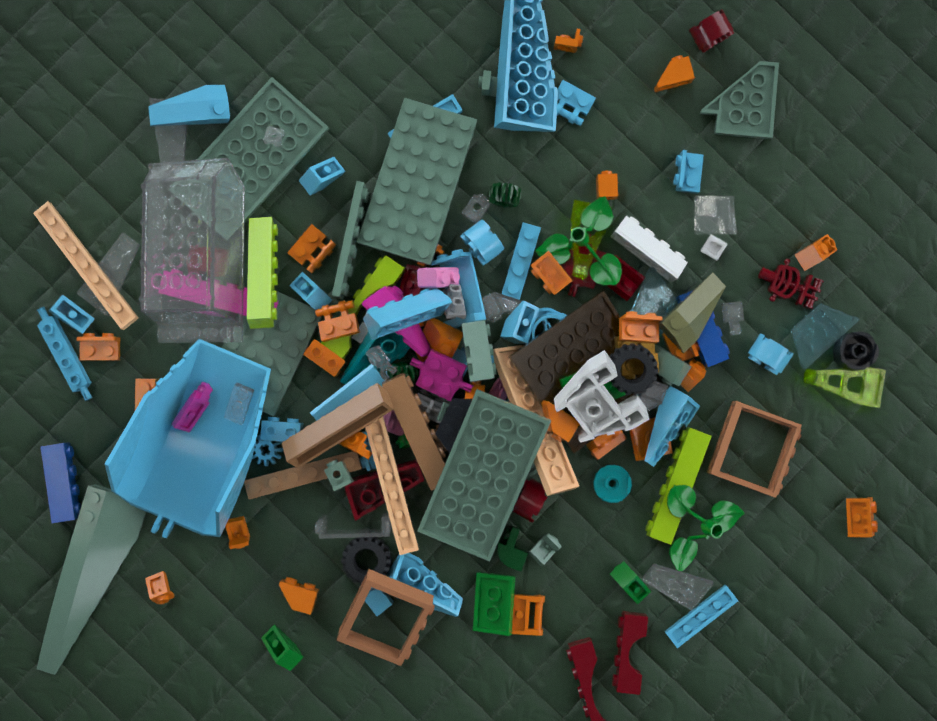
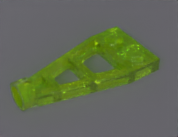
[570,200,612,279]
[803,367,886,408]

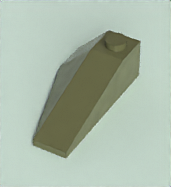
[659,272,726,353]

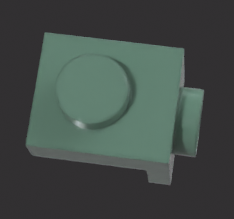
[478,70,497,97]
[528,533,562,566]

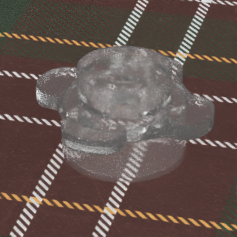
[263,126,285,147]

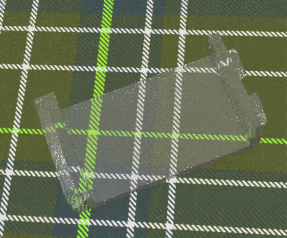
[315,513,392,539]

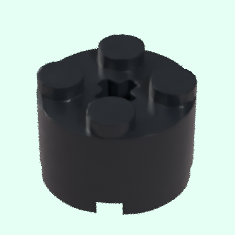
[833,331,879,371]

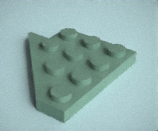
[700,61,779,140]

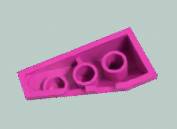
[361,286,432,357]

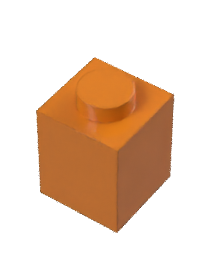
[596,171,618,200]

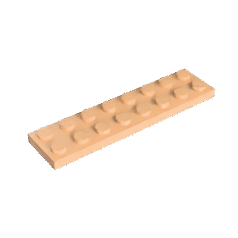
[493,345,579,496]

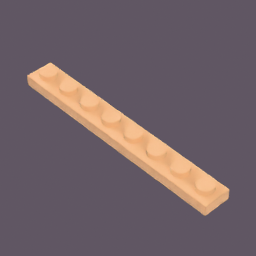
[33,201,139,330]
[365,417,419,555]

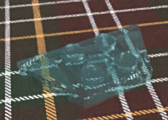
[631,267,677,334]
[791,303,860,369]

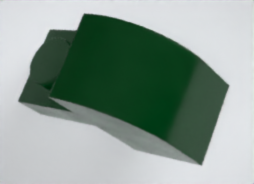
[497,525,528,572]

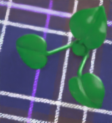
[536,196,622,285]
[667,485,744,572]

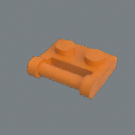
[512,594,545,636]

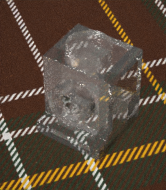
[462,194,490,224]

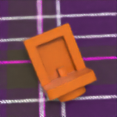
[680,359,707,392]
[225,516,250,549]

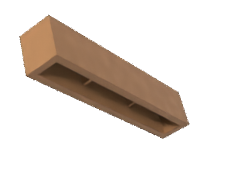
[382,373,446,491]
[282,383,394,468]
[244,451,363,499]

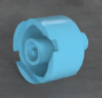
[460,220,504,266]
[748,333,794,375]

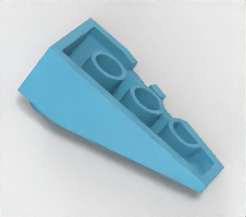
[148,85,230,126]
[644,386,700,467]
[386,553,463,617]

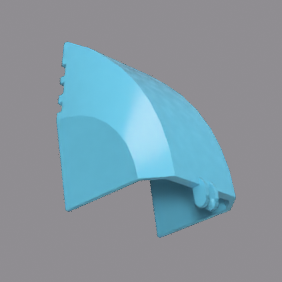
[104,339,271,539]

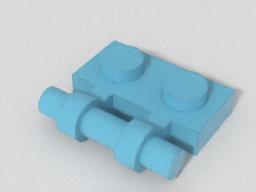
[557,80,596,126]

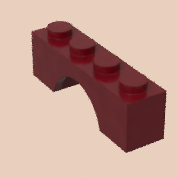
[612,611,648,695]

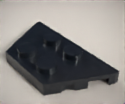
[435,398,473,453]

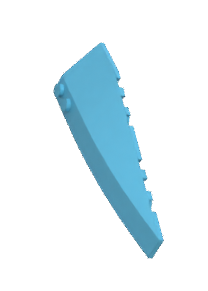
[494,0,558,132]

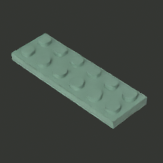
[332,181,369,300]

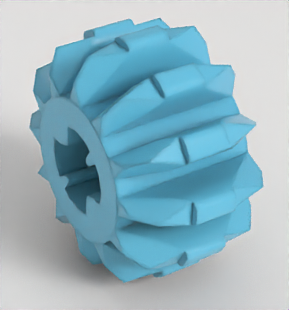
[252,435,283,466]

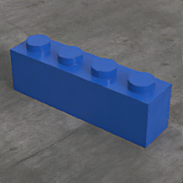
[675,290,730,368]
[41,442,82,523]

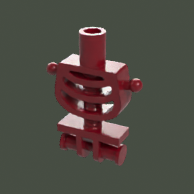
[758,259,824,310]

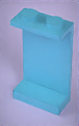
[431,249,486,328]

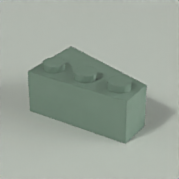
[461,320,496,382]

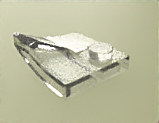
[695,196,737,235]

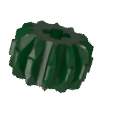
[488,182,521,208]
[387,362,419,383]

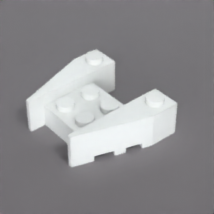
[554,350,649,442]

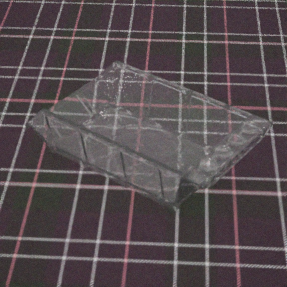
[139,158,245,343]

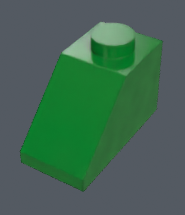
[610,561,651,604]
[261,625,303,671]

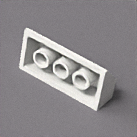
[610,216,688,283]

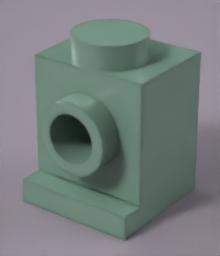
[324,459,354,491]

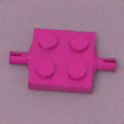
[410,349,473,402]

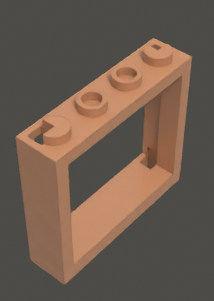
[707,401,802,498]
[337,569,435,666]

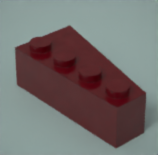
[345,459,424,521]

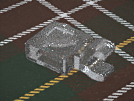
[721,301,744,336]
[365,345,397,381]

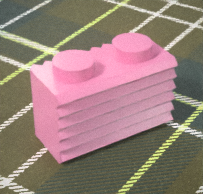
[417,267,460,288]

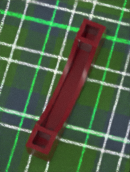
[566,637,606,721]

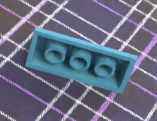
[363,288,452,340]
[310,364,386,421]

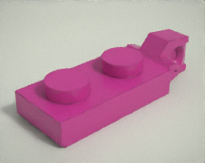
[171,382,213,432]

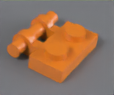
[287,224,336,273]
[315,300,360,342]

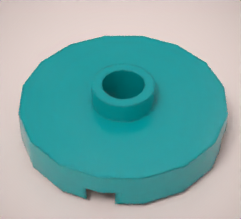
[593,464,632,503]

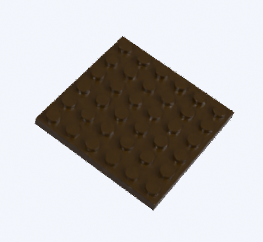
[509,291,665,453]

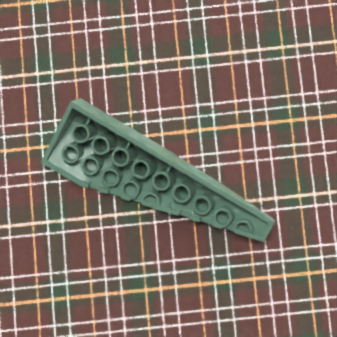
[37,484,146,675]

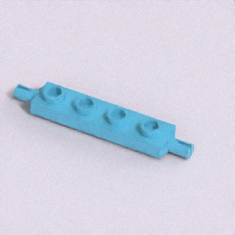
[37,307,93,401]

